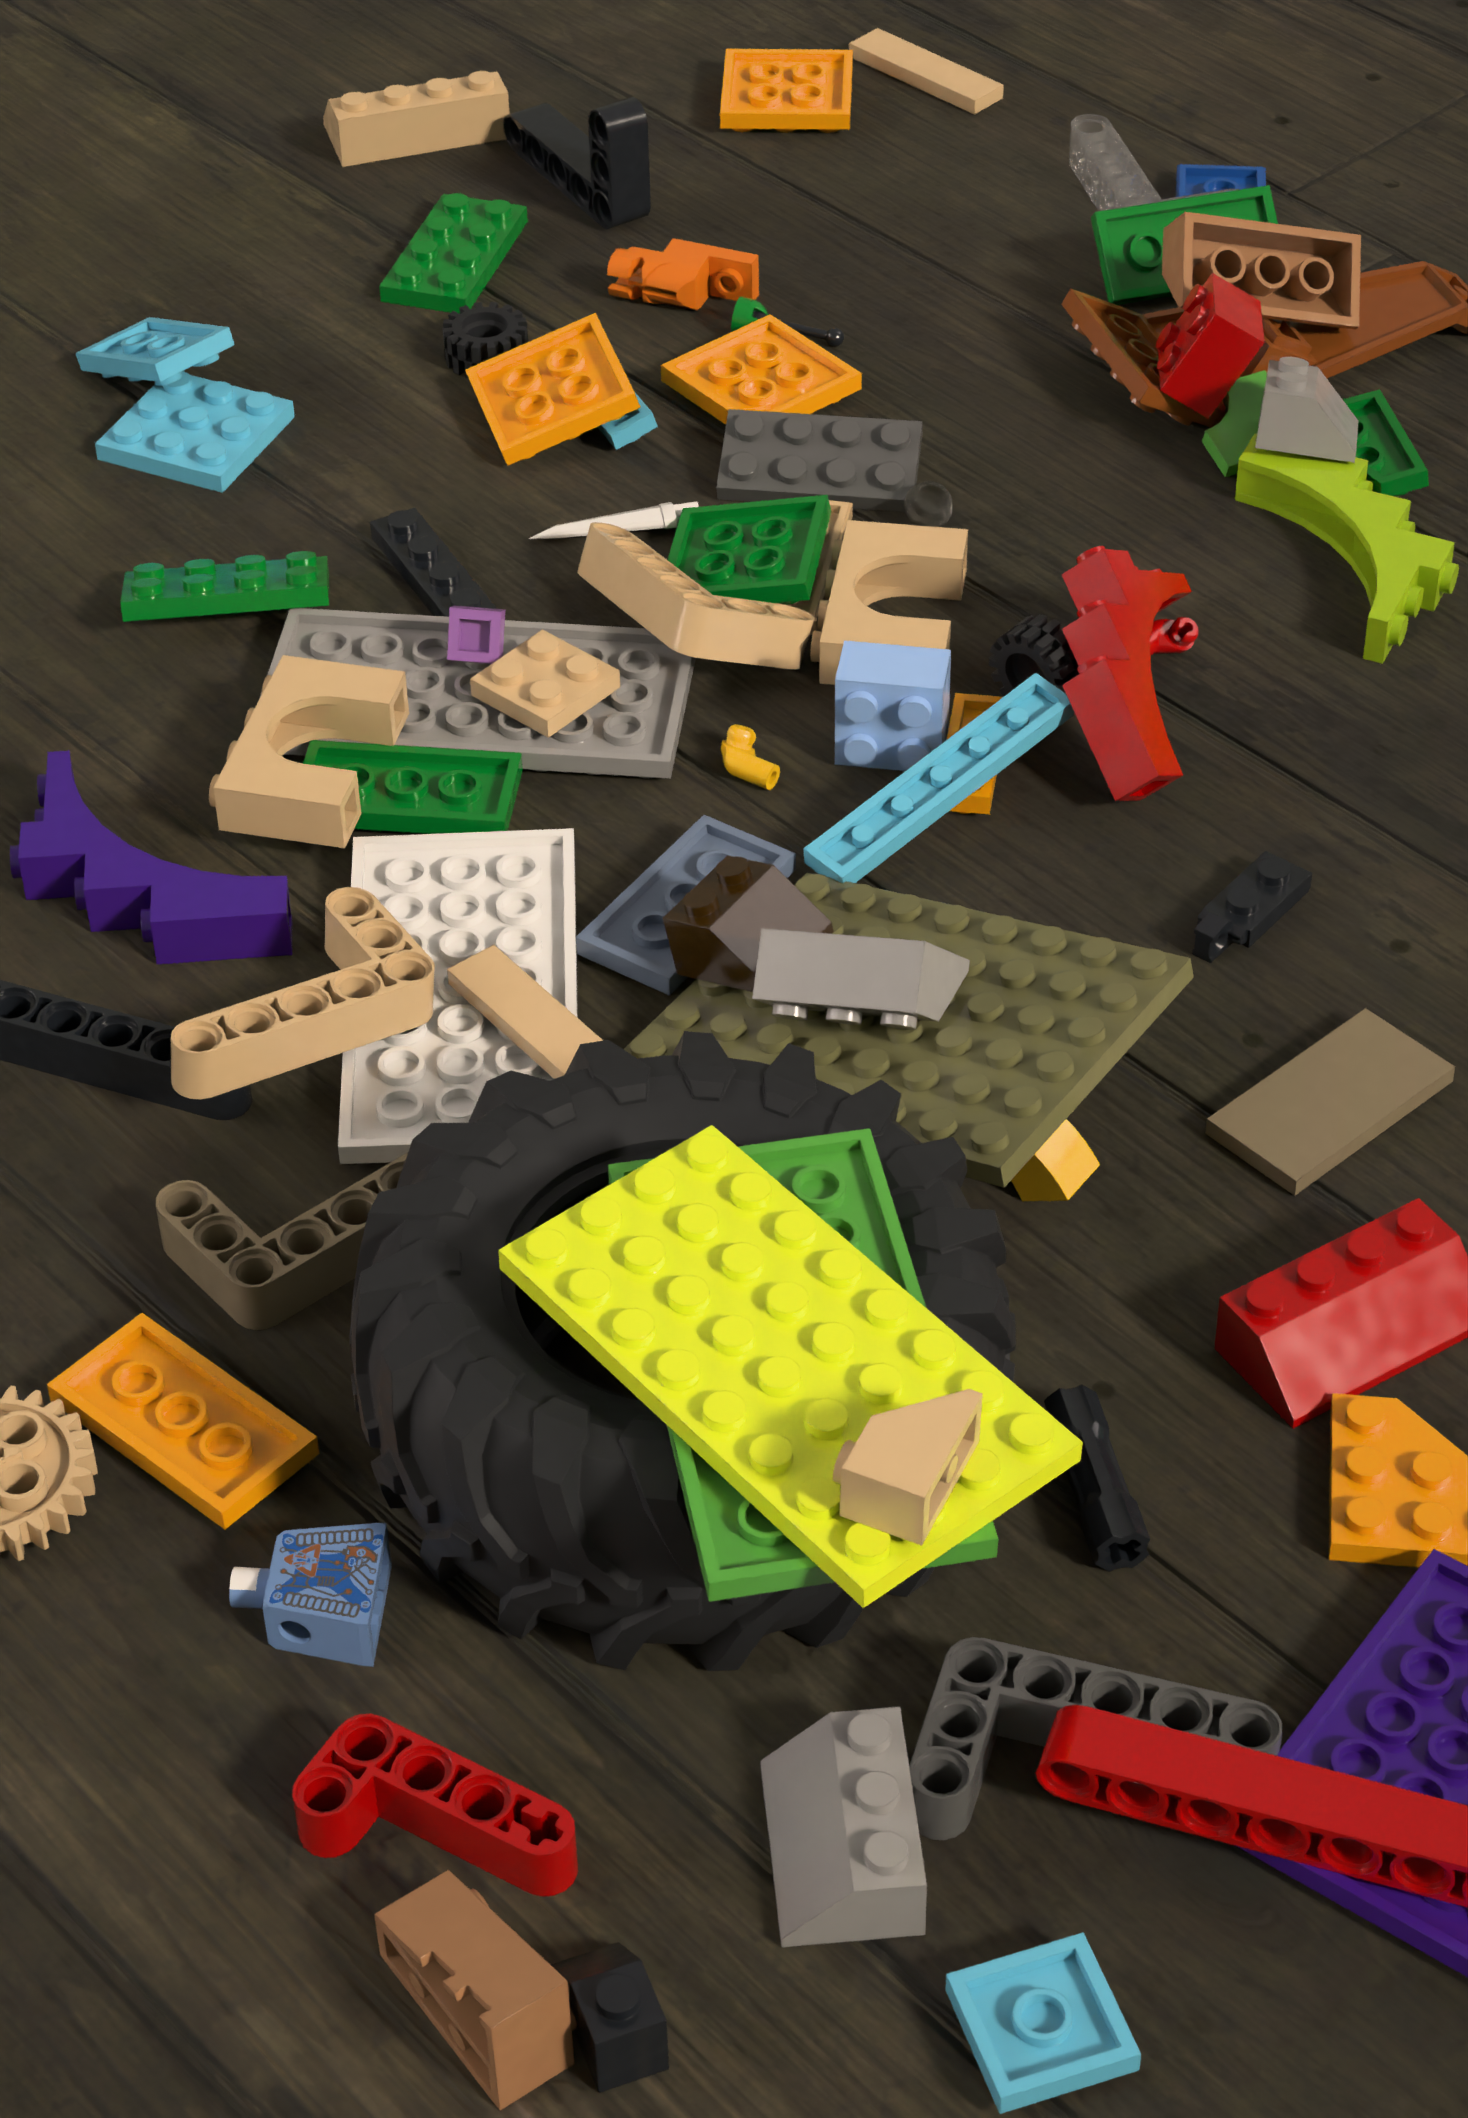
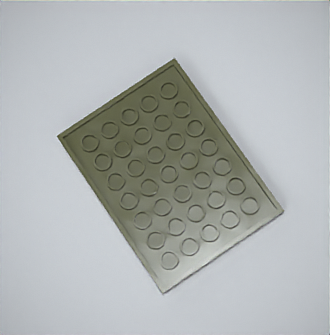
[623,873,1194,1188]

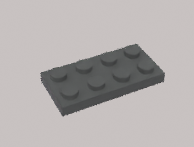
[716,409,923,512]

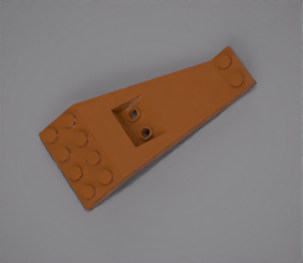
[1061,261,1468,428]

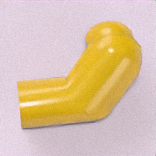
[720,724,780,790]

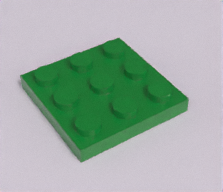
[667,495,832,605]

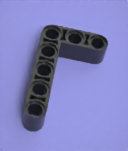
[503,97,651,229]

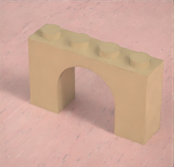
[811,520,968,685]
[209,655,409,848]

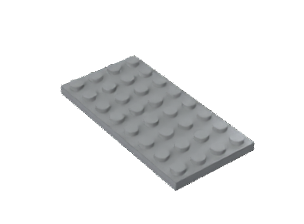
[259,608,696,779]

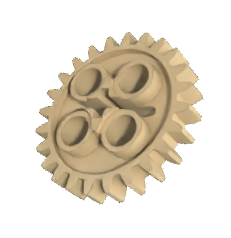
[0,1386,98,1561]

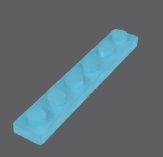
[803,673,1075,883]

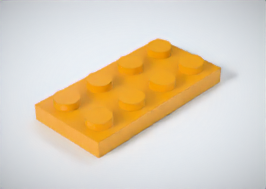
[47,1313,320,1530]

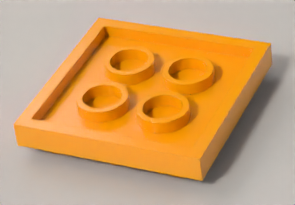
[720,49,853,133]
[465,313,641,466]
[661,314,862,425]

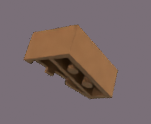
[374,1870,577,2111]

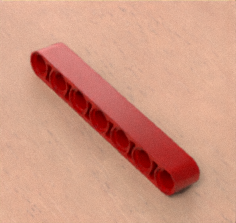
[1036,1705,1468,1908]

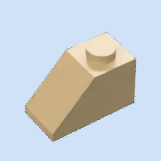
[833,1389,983,1546]

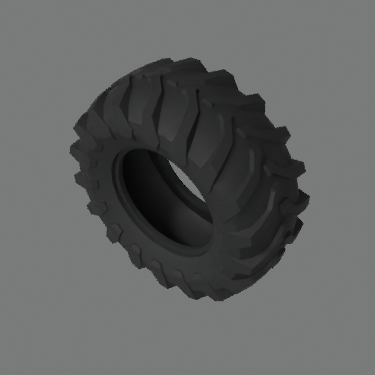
[349,1031,1016,1671]

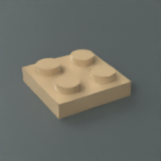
[470,629,621,738]

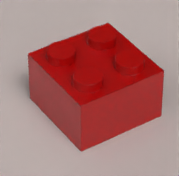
[1156,273,1265,419]

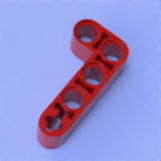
[292,1714,578,1897]

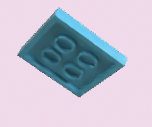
[95,371,295,493]

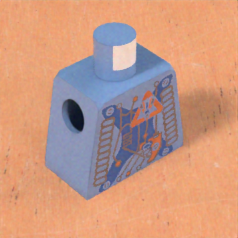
[229,1523,392,1667]

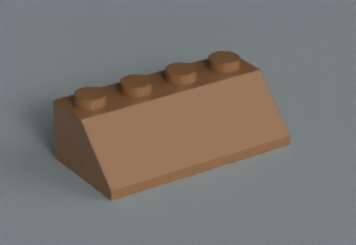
[1162,212,1361,330]

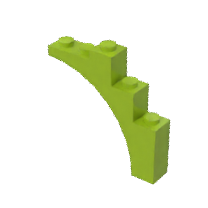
[1235,433,1459,664]

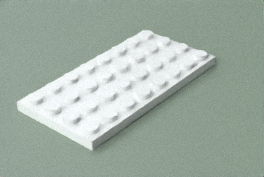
[338,828,578,1164]

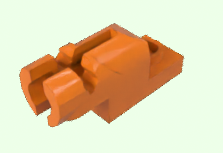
[607,238,759,310]

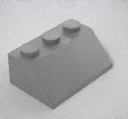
[752,929,970,1030]
[761,1707,927,1947]

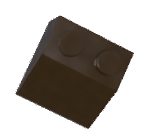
[662,855,834,992]

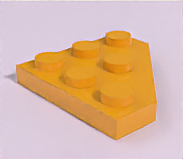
[1329,1393,1468,1568]

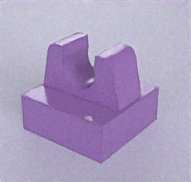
[447,605,505,664]

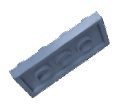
[576,815,796,996]

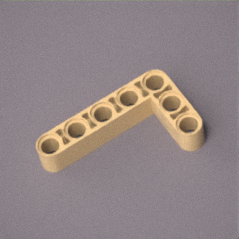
[577,522,814,670]
[171,887,435,1100]

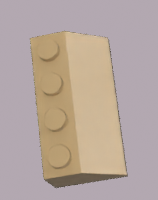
[323,71,509,167]

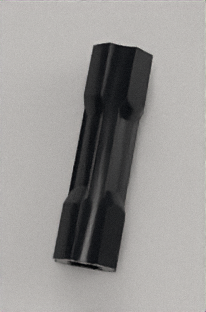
[1044,1384,1151,1572]

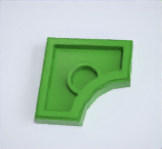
[1202,370,1267,477]

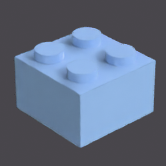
[835,640,951,771]

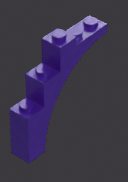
[10,750,292,964]

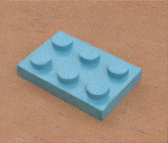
[76,317,235,385]

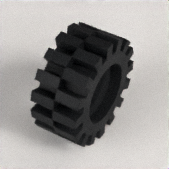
[442,302,528,378]
[989,614,1079,697]

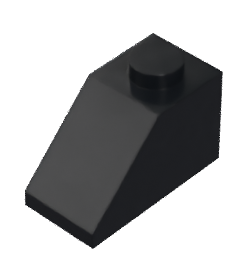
[551,1942,669,2093]

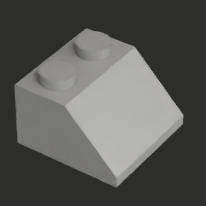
[1255,357,1358,463]

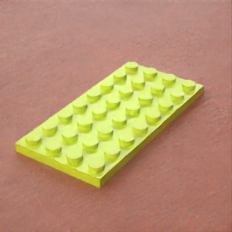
[498,1125,1083,1608]

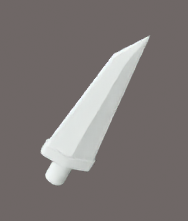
[528,501,699,539]

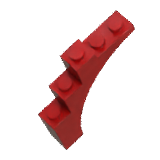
[1062,546,1192,801]

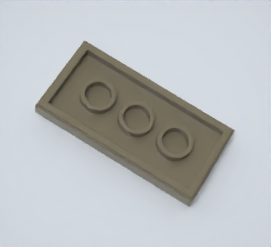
[1205,1008,1455,1196]

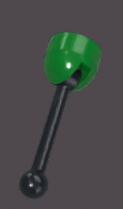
[731,296,844,347]

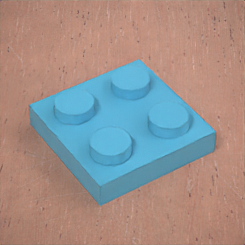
[946,1932,1141,2114]

